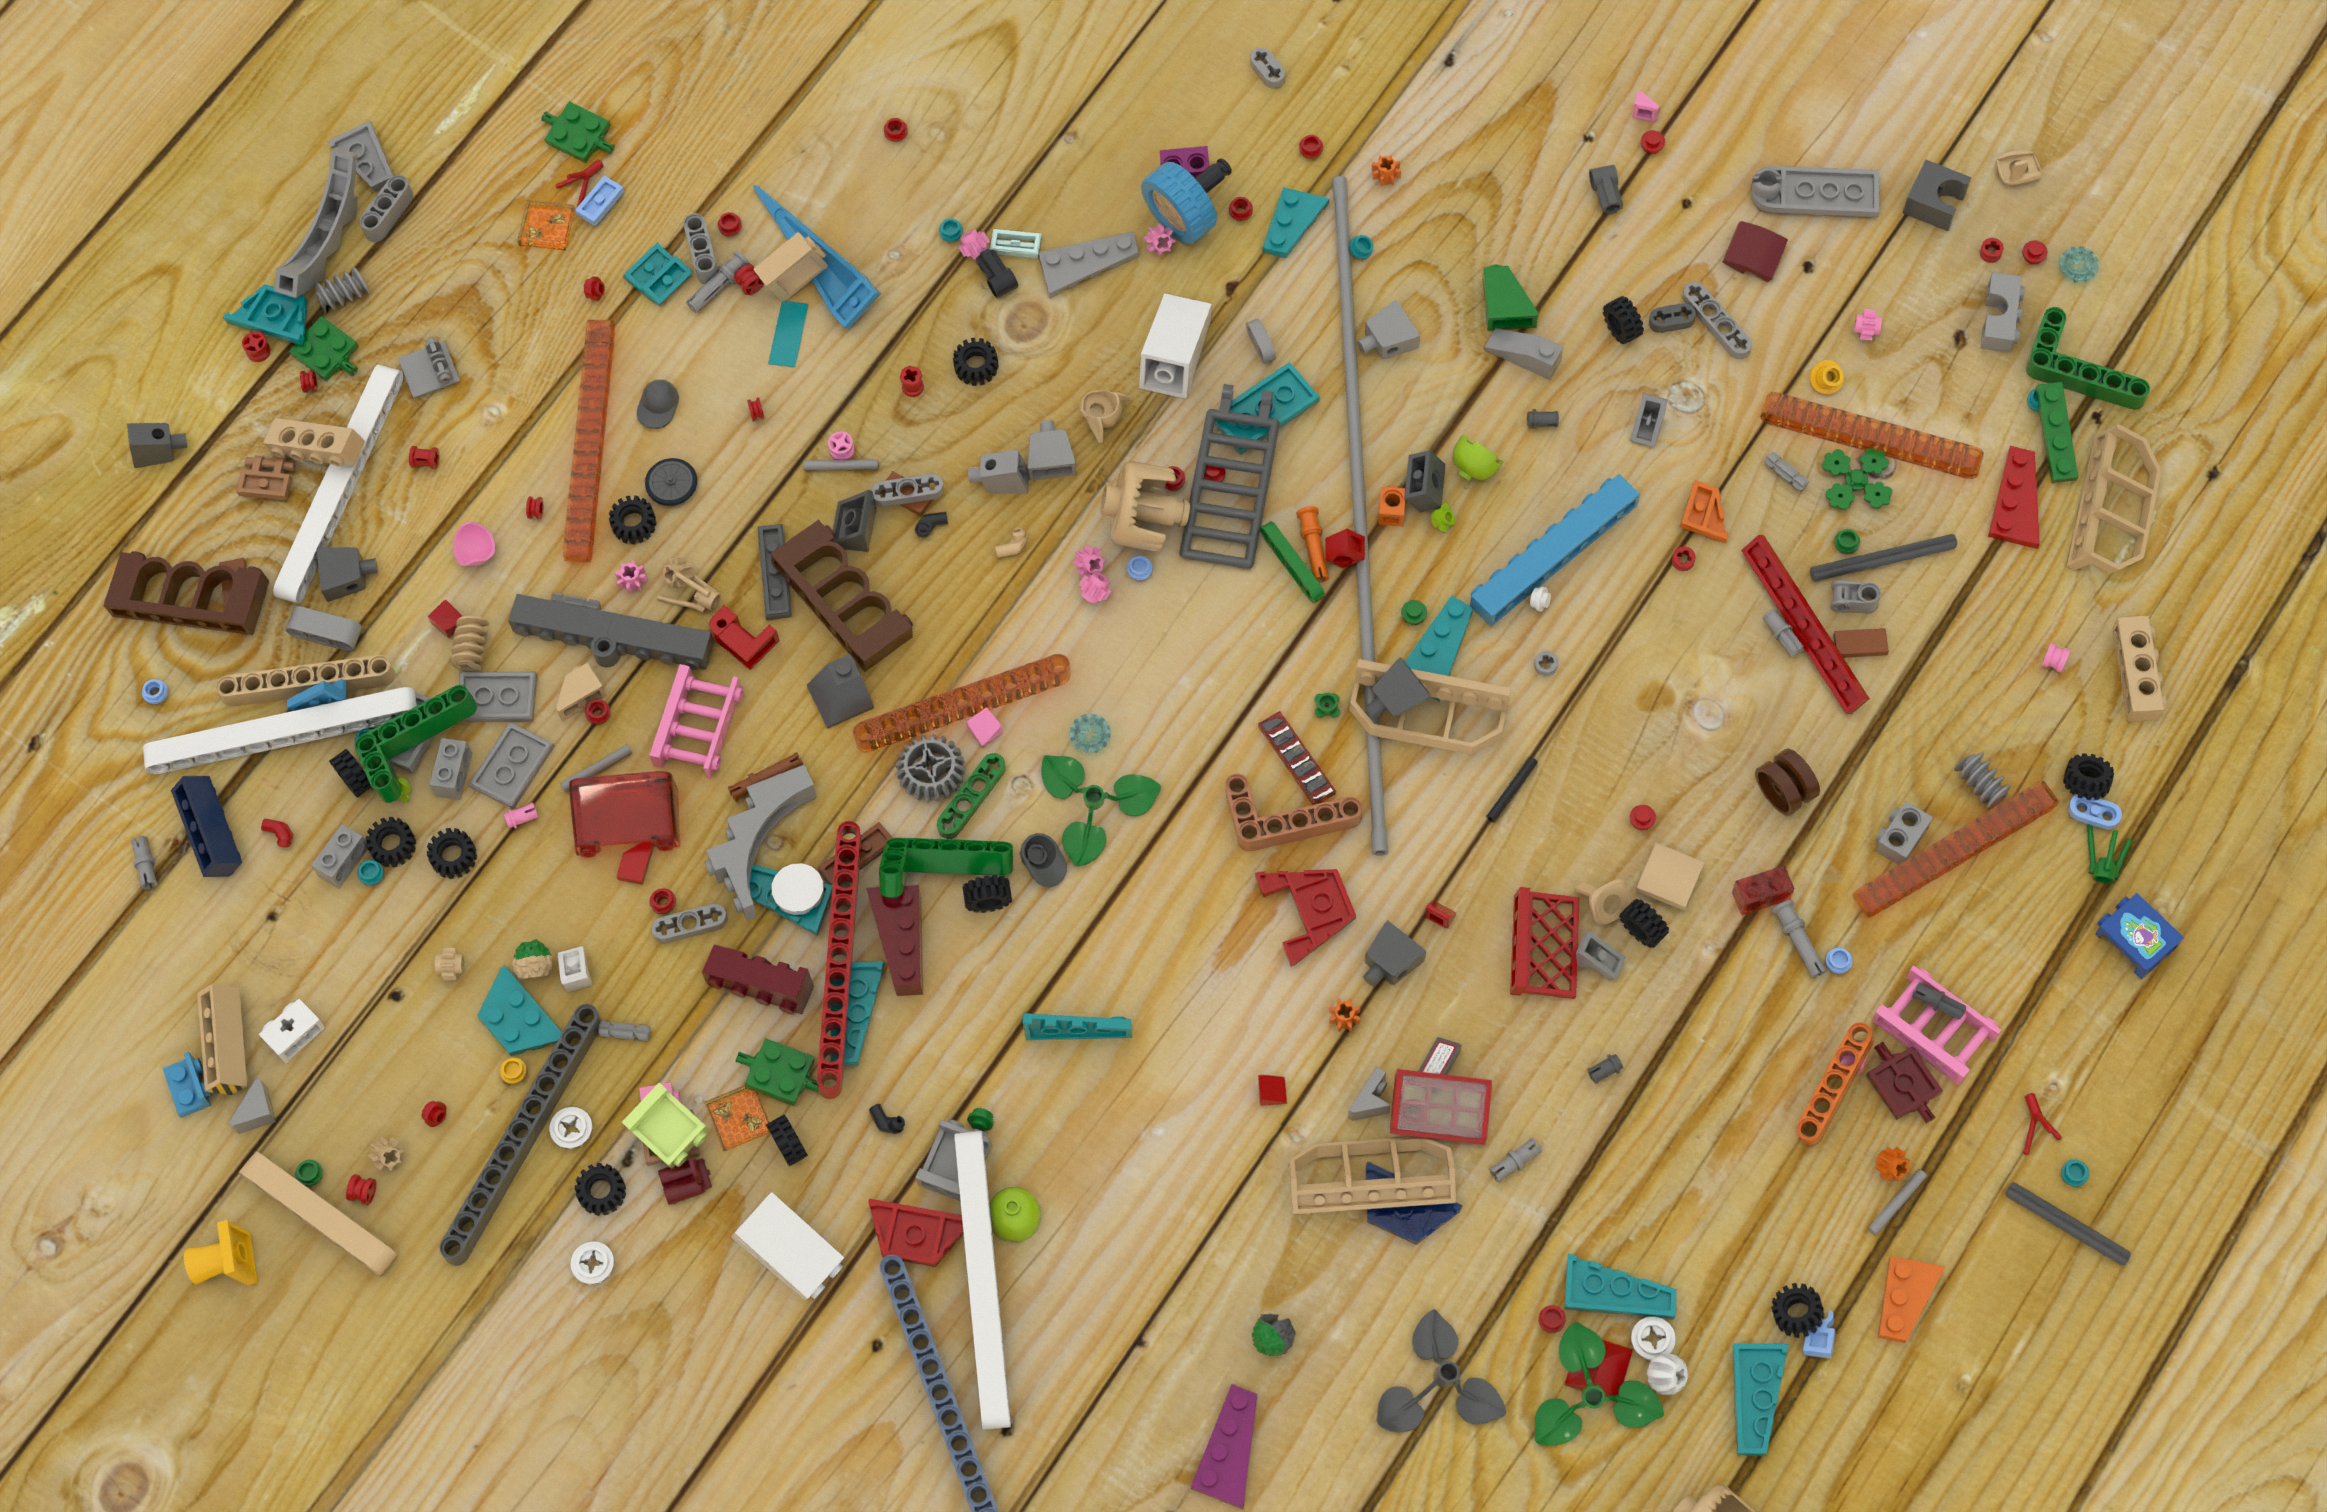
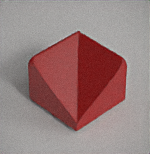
[428,600,463,638]

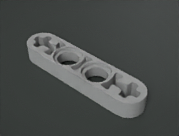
[1683,282,1752,359]

